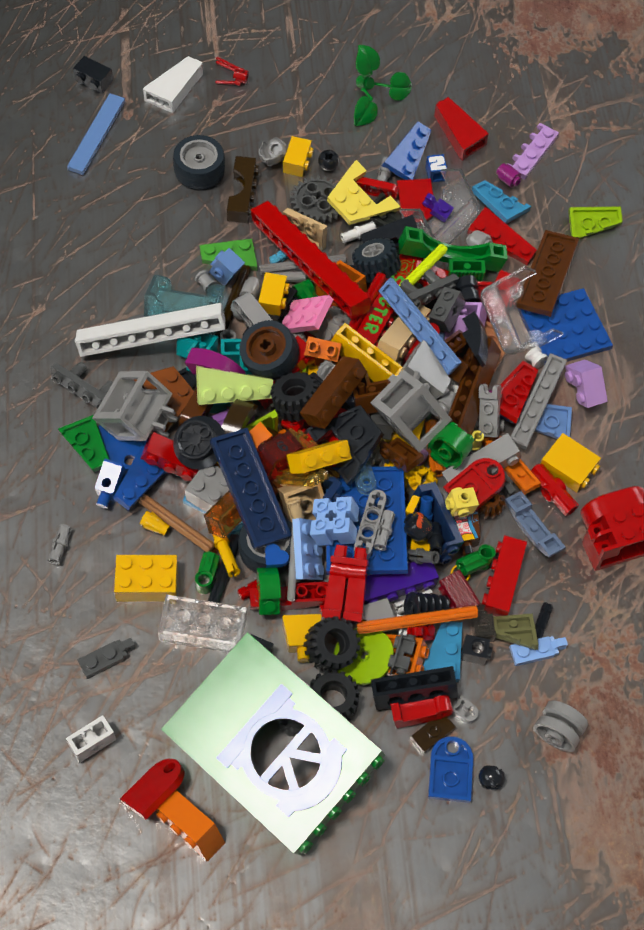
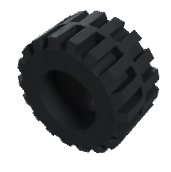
[270,372,319,422]
[304,616,361,672]
[309,670,360,721]

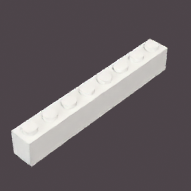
[75,303,225,357]

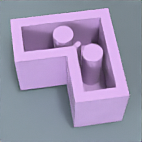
[565,360,608,408]

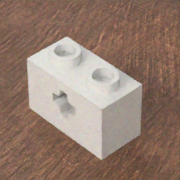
[66,715,116,763]

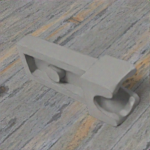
[479,384,502,437]

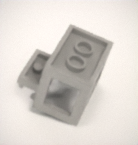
[370,370,452,452]
[92,371,178,441]

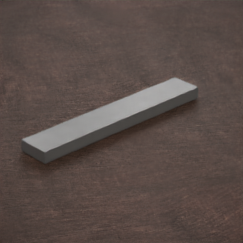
[511,353,567,450]

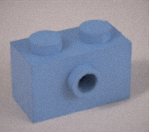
[209,248,245,287]

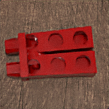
[322,545,369,622]

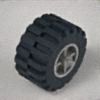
[352,238,401,283]

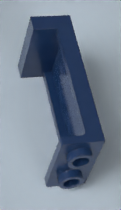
[406,482,464,565]

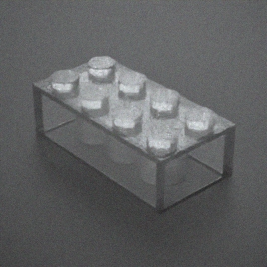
[158,594,247,653]

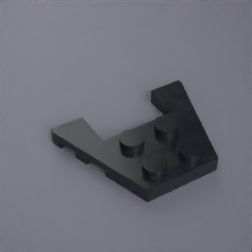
[307,405,384,486]

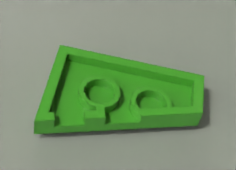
[200,239,258,271]

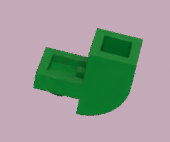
[257,567,281,615]

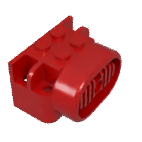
[580,486,644,571]

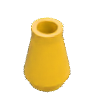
[139,511,170,536]

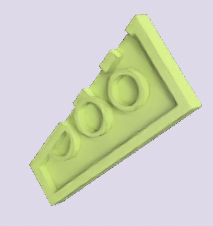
[196,366,273,405]

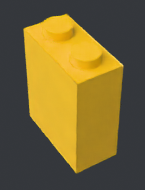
[540,433,601,493]

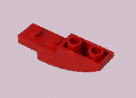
[249,582,328,611]

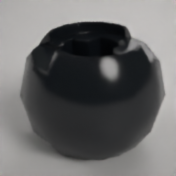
[318,150,340,171]
[478,765,505,790]

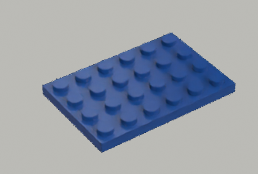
[326,466,408,575]

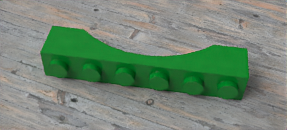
[399,226,508,272]

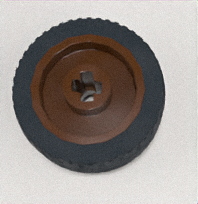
[239,320,300,381]

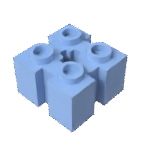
[310,496,359,546]

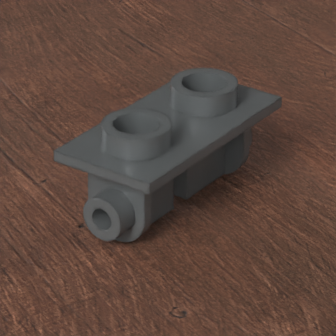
[388,630,416,675]

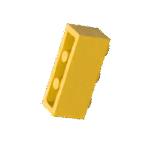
[286,440,352,474]

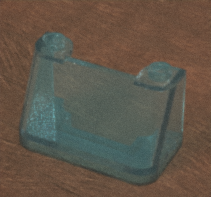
[144,275,225,335]

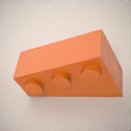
[155,790,225,862]

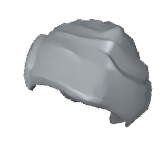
[258,137,287,166]

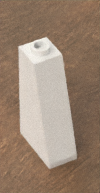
[143,56,203,113]

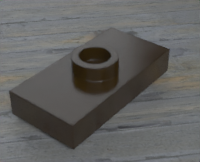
[410,717,456,754]

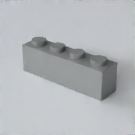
[442,433,521,483]

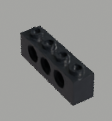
[371,666,458,710]

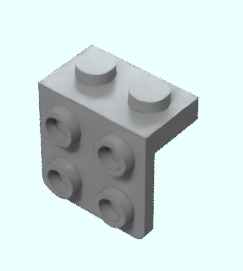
[307,306,351,341]

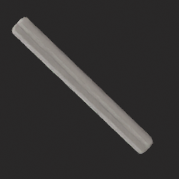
[259,254,347,275]

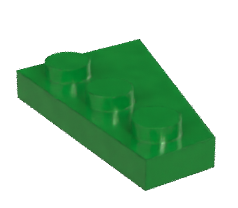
[58,415,110,472]

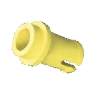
[472,430,484,451]

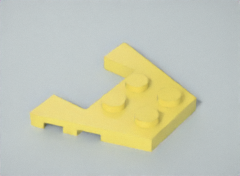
[327,160,400,225]

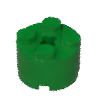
[428,422,474,468]

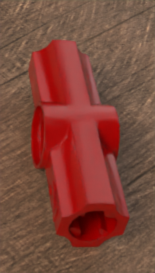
[531,463,579,516]

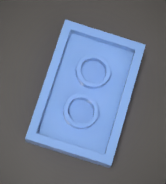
[292,518,324,581]

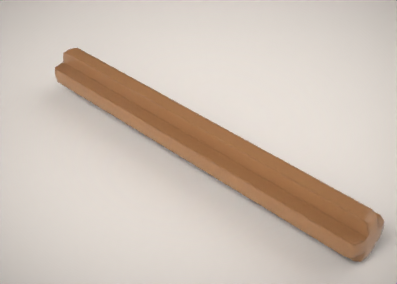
[138,494,215,552]

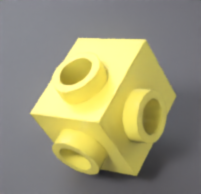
[445,487,479,517]

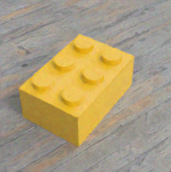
[114,555,178,602]

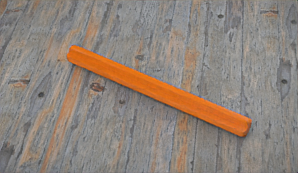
[357,606,478,634]

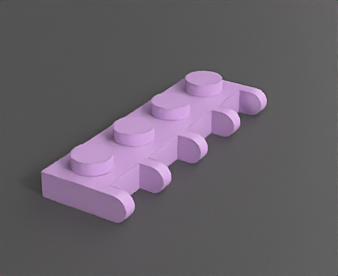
[509,123,559,180]

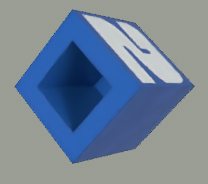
[425,154,448,183]

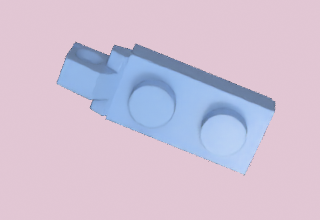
[509,636,568,666]

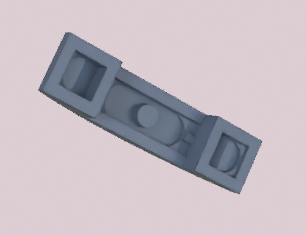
[505,491,566,557]

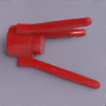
[215,57,249,86]

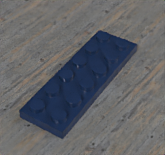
[210,428,292,550]

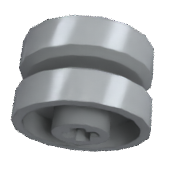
[533,700,589,752]

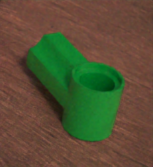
[292,279,318,299]
[456,544,496,576]
[195,551,220,594]

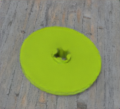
[334,628,394,685]

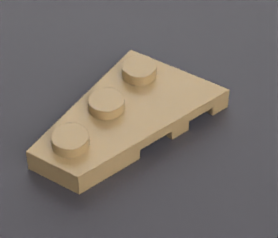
[283,208,328,251]

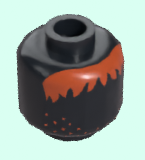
[404,512,433,542]

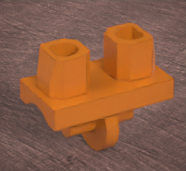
[304,336,342,363]

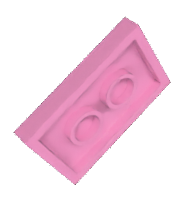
[282,295,334,333]

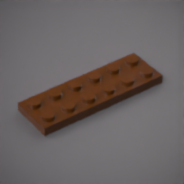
[516,230,579,317]

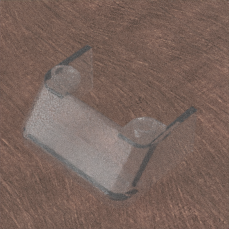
[400,169,480,244]
[480,266,564,354]

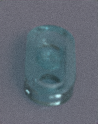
[354,460,376,495]

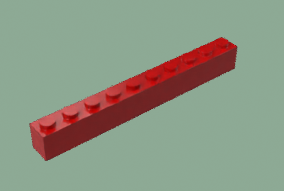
[251,201,371,320]

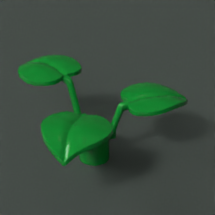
[354,45,412,126]

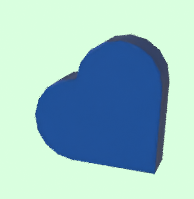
[265,543,289,568]

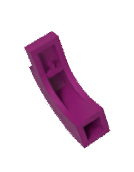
[185,348,246,374]

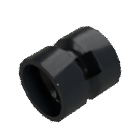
[455,275,481,302]

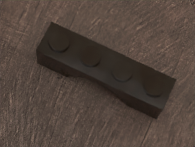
[227,156,259,223]

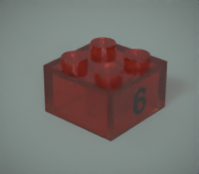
[257,431,304,482]

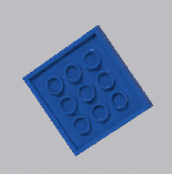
[517,288,613,365]

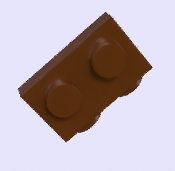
[379,437,424,473]

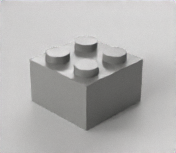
[185,465,233,519]

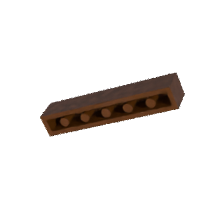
[448,338,501,435]

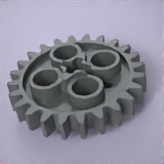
[290,175,340,224]

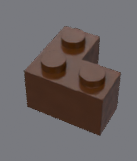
[352,373,390,414]

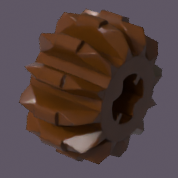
[478,492,505,519]

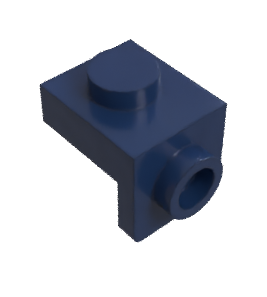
[323,475,342,502]

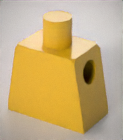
[282,614,321,663]

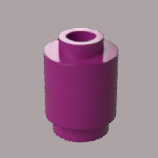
[496,163,522,188]

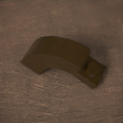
[222,399,258,434]

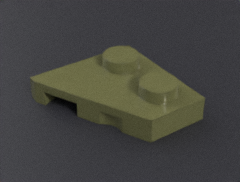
[492,613,538,650]

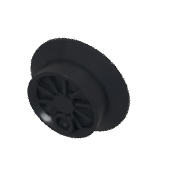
[173,416,225,470]

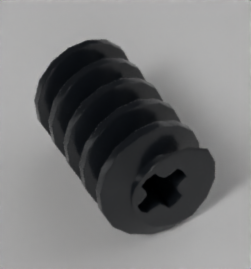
[403,592,449,615]

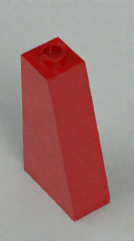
[434,97,489,161]

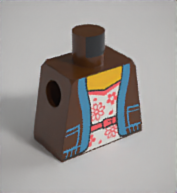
[453,510,480,557]

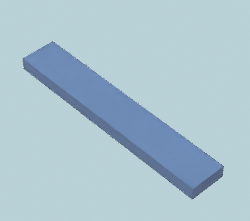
[67,93,125,175]
[379,278,462,375]

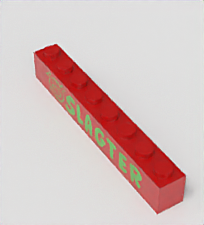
[357,254,424,347]

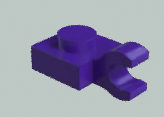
[422,193,454,223]

